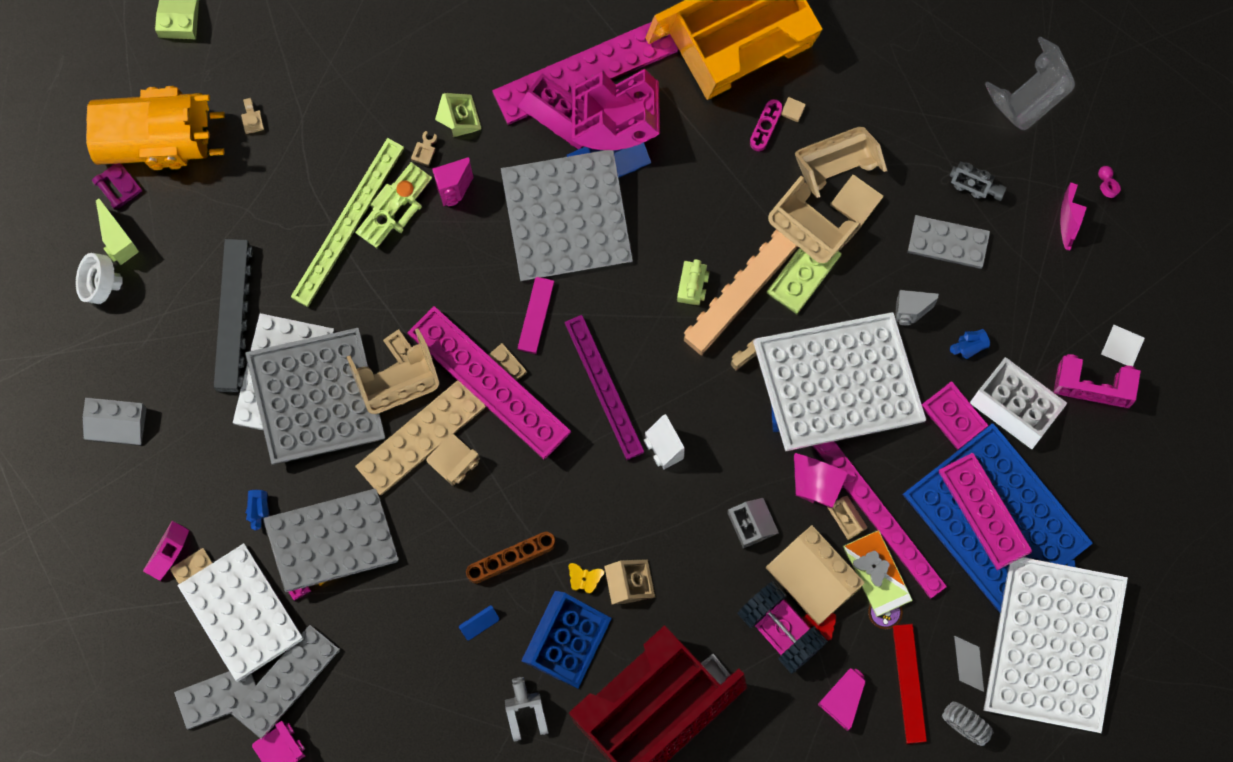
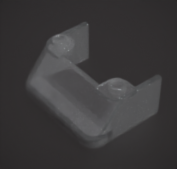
[985,37,1075,130]

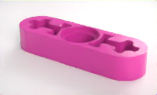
[750,100,782,151]

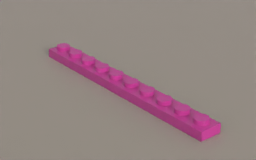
[813,441,947,599]

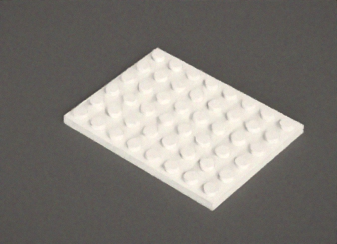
[753,312,926,451]
[983,557,1128,733]

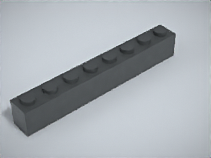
[214,239,253,392]

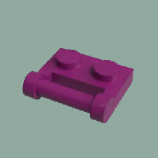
[92,163,142,210]

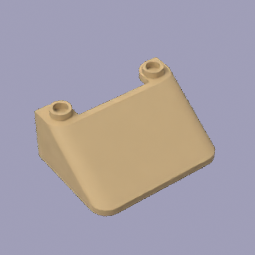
[768,176,861,263]

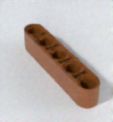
[466,532,556,584]

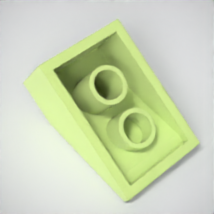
[155,0,199,39]
[96,199,139,265]

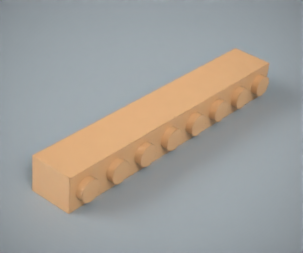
[684,229,798,355]

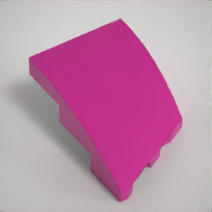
[1060,183,1087,251]
[794,453,848,508]

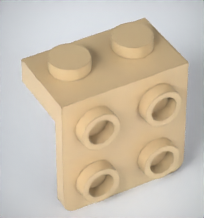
[427,434,480,486]

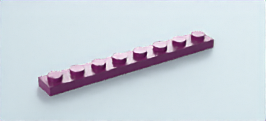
[564,315,644,461]

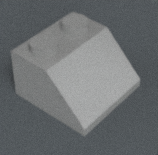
[895,290,938,325]

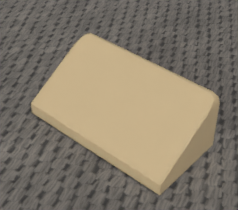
[827,496,867,540]

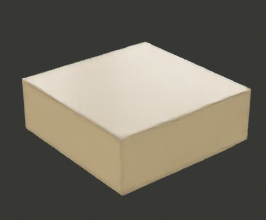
[781,97,806,122]

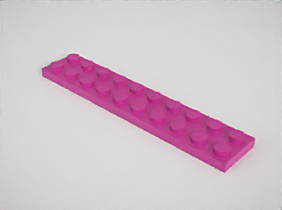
[492,22,678,125]
[407,306,571,460]

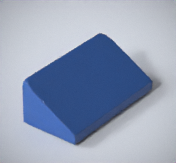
[459,605,499,640]

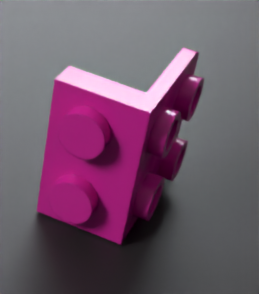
[252,721,305,762]

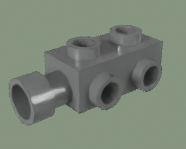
[950,161,1007,201]

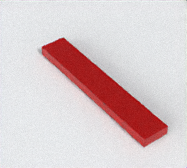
[892,624,926,744]

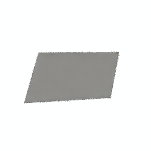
[954,636,984,692]

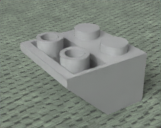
[728,498,779,549]

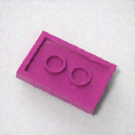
[922,381,988,450]

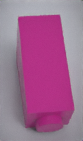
[818,668,865,731]

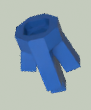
[950,329,990,359]
[245,490,269,530]

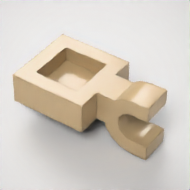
[241,98,264,134]

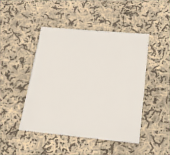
[1101,325,1145,366]

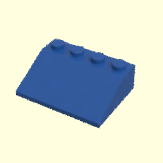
[521,591,612,689]

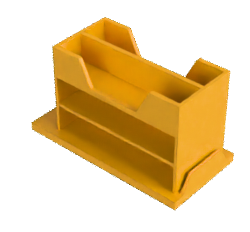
[645,0,823,100]

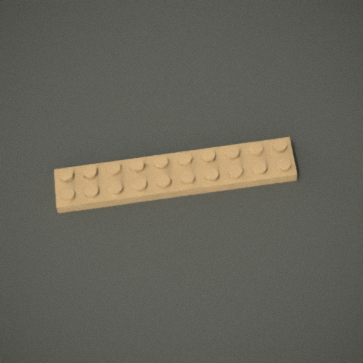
[355,344,527,496]

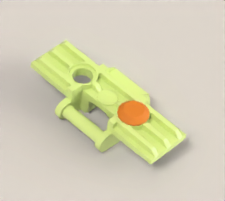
[355,162,432,248]

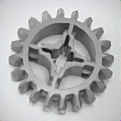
[942,702,994,746]

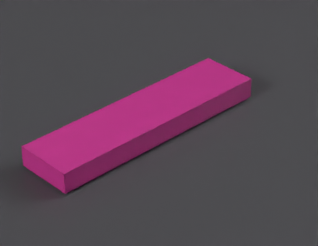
[517,277,554,354]

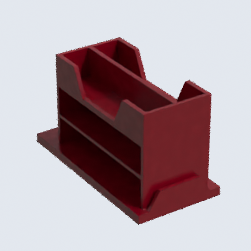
[569,625,747,762]

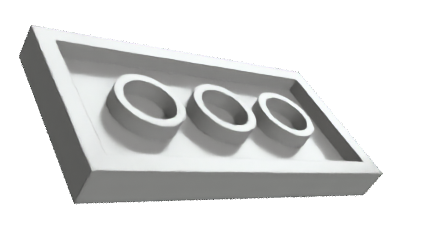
[907,215,990,269]
[174,671,256,730]

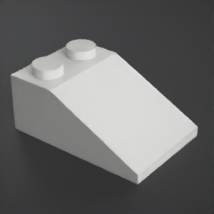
[644,414,684,470]

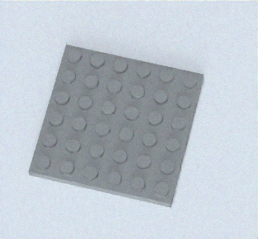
[501,150,633,281]
[245,328,385,465]

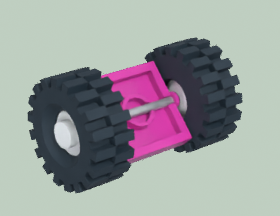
[737,581,828,674]

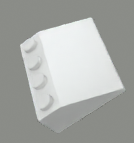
[970,357,1067,449]

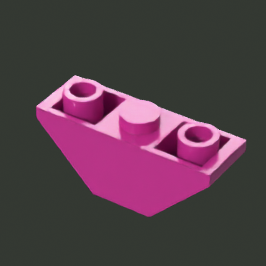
[143,521,189,581]

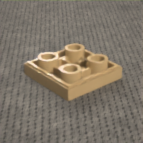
[830,175,884,226]

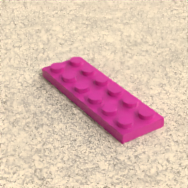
[939,453,1032,570]

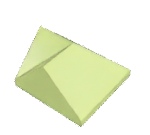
[435,93,482,137]

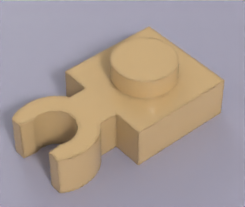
[411,131,437,167]

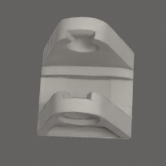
[505,677,548,741]

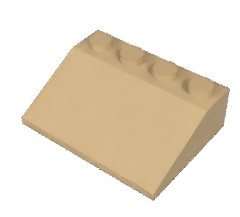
[766,525,865,626]

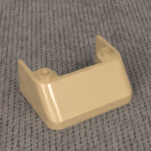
[795,127,887,198]
[347,328,439,414]

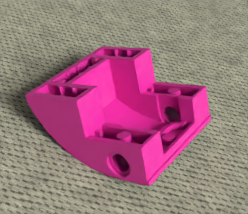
[572,69,660,150]

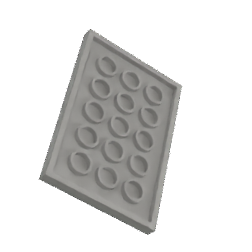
[264,489,398,593]

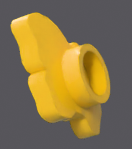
[568,563,604,594]

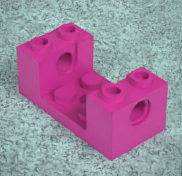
[1053,354,1141,408]

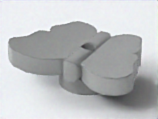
[853,551,889,587]

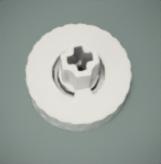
[76,253,122,304]

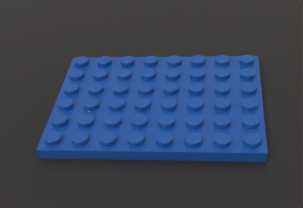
[903,423,1093,613]

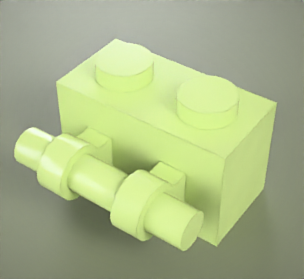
[677,260,710,306]

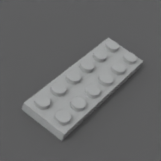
[232,625,340,740]

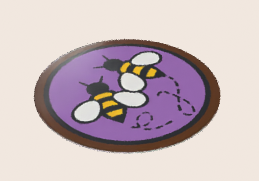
[868,604,903,629]

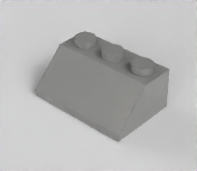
[83,398,147,445]

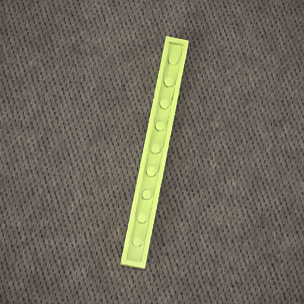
[291,138,404,307]

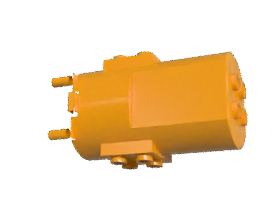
[86,86,225,170]

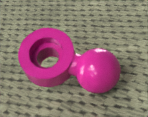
[1098,166,1121,198]

